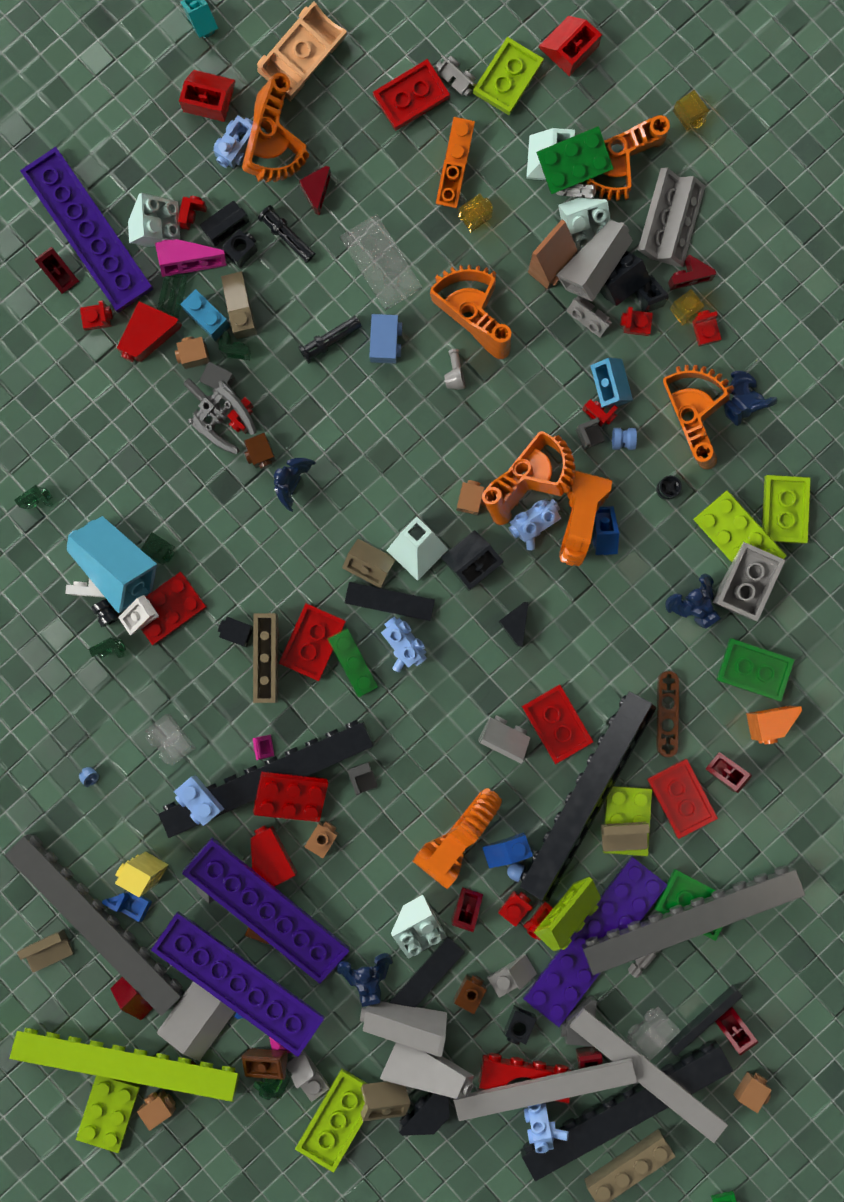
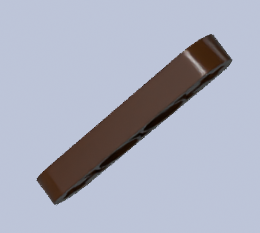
[656,671,679,757]

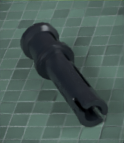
[258,205,316,263]
[298,315,362,364]

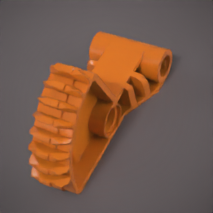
[242,72,310,183]
[578,115,670,201]
[430,264,512,359]
[663,365,734,470]
[482,431,576,525]
[560,470,612,566]
[412,788,502,889]

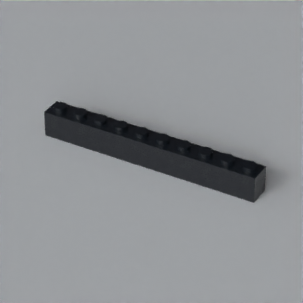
[520,691,657,902]
[158,720,374,838]
[520,1041,733,1182]

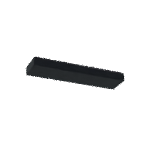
[345,582,435,621]
[389,936,465,1008]
[666,985,743,1056]

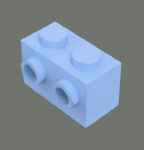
[174,775,224,826]

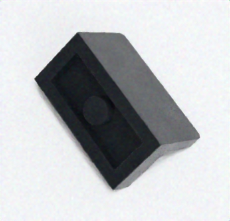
[200,201,250,246]

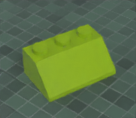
[534,877,601,951]

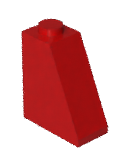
[117,301,182,362]
[250,825,297,887]

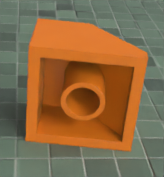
[746,706,802,744]

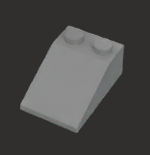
[712,542,785,621]
[478,715,530,764]

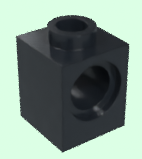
[221,229,258,269]
[218,617,253,647]
[504,1005,536,1045]

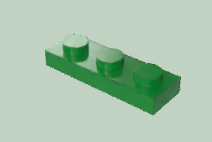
[327,628,378,697]

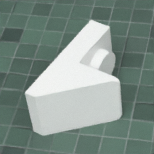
[65,578,105,598]
[118,595,159,635]

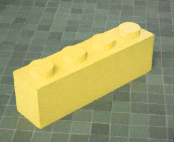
[115,852,169,898]

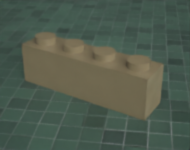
[253,613,279,703]
[584,1129,676,1202]

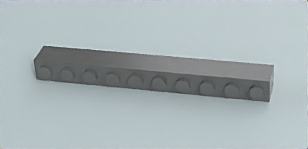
[5,834,184,1016]
[581,865,806,975]

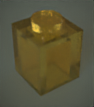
[673,90,709,131]
[458,193,493,232]
[670,289,705,326]

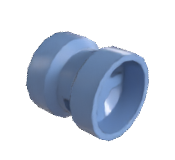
[612,428,637,450]

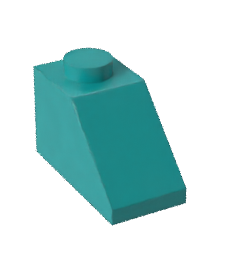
[180,0,218,38]

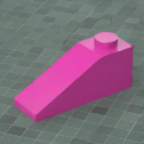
[155,239,226,277]

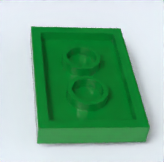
[536,126,613,194]
[716,638,795,702]
[654,869,723,941]

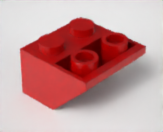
[538,16,602,77]
[179,70,236,122]

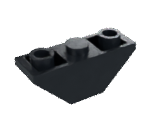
[399,1092,449,1136]

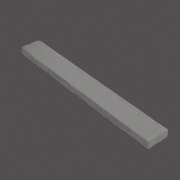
[569,1007,728,1143]
[454,1058,637,1121]

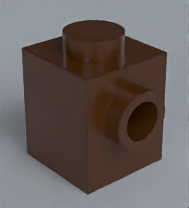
[244,433,276,469]
[454,975,487,1014]

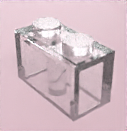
[145,714,196,766]
[627,1006,681,1061]

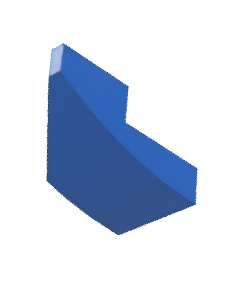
[102,892,152,922]

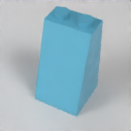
[67,516,157,613]

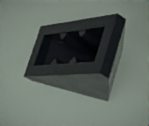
[635,275,669,312]
[498,602,529,647]

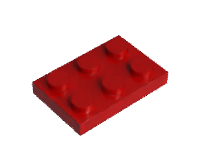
[373,59,450,131]
[141,571,207,646]
[279,603,346,681]
[521,684,593,764]
[646,758,718,839]
[253,772,328,822]

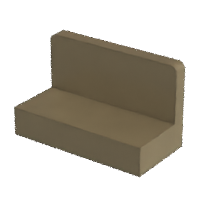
[342,539,396,588]
[601,822,649,852]
[17,929,74,972]
[361,1081,411,1121]

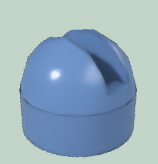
[79,767,99,787]
[507,863,525,883]

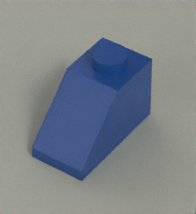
[593,506,619,555]
[482,832,533,868]

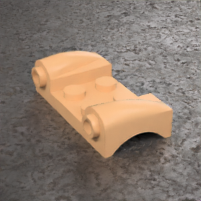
[257,1,347,101]

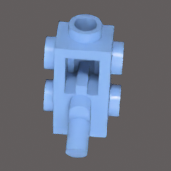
[213,115,253,169]
[509,499,561,550]
[381,616,427,672]
[524,1103,569,1153]

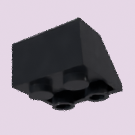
[600,250,651,306]
[441,530,504,591]

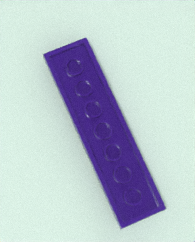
[20,147,153,313]
[182,837,350,984]
[523,856,667,1027]
[151,911,325,1057]

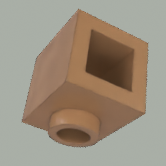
[175,337,210,369]
[456,480,485,515]
[304,821,339,858]
[733,1072,772,1113]
[137,1090,176,1131]

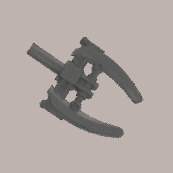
[183,378,256,454]

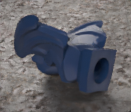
[724,371,778,426]
[274,458,316,512]
[665,573,721,629]
[337,953,393,1007]

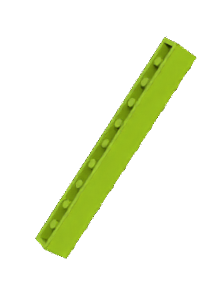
[9,1028,240,1102]

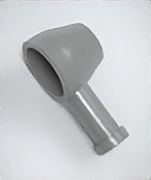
[444,349,466,390]

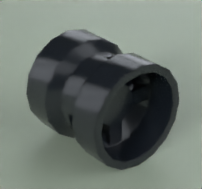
[656,475,682,500]
[91,599,120,627]

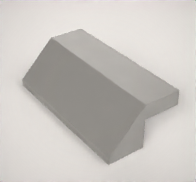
[638,167,705,267]
[157,981,235,1061]

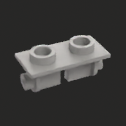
[435,55,477,97]
[567,296,612,338]

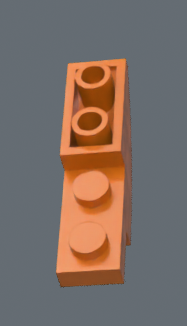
[436,117,475,209]

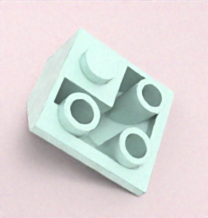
[526,128,575,180]
[128,193,180,247]
[558,198,611,253]
[386,516,448,581]
[391,895,447,959]

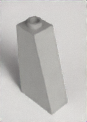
[557,220,633,301]
[360,1001,447,1057]
[380,1043,474,1099]

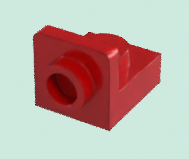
[177,196,207,230]
[80,300,113,331]
[620,307,653,336]
[692,310,721,347]
[227,397,254,434]
[582,399,618,427]
[498,891,533,927]
[523,902,553,940]

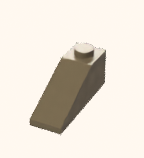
[221,271,257,339]

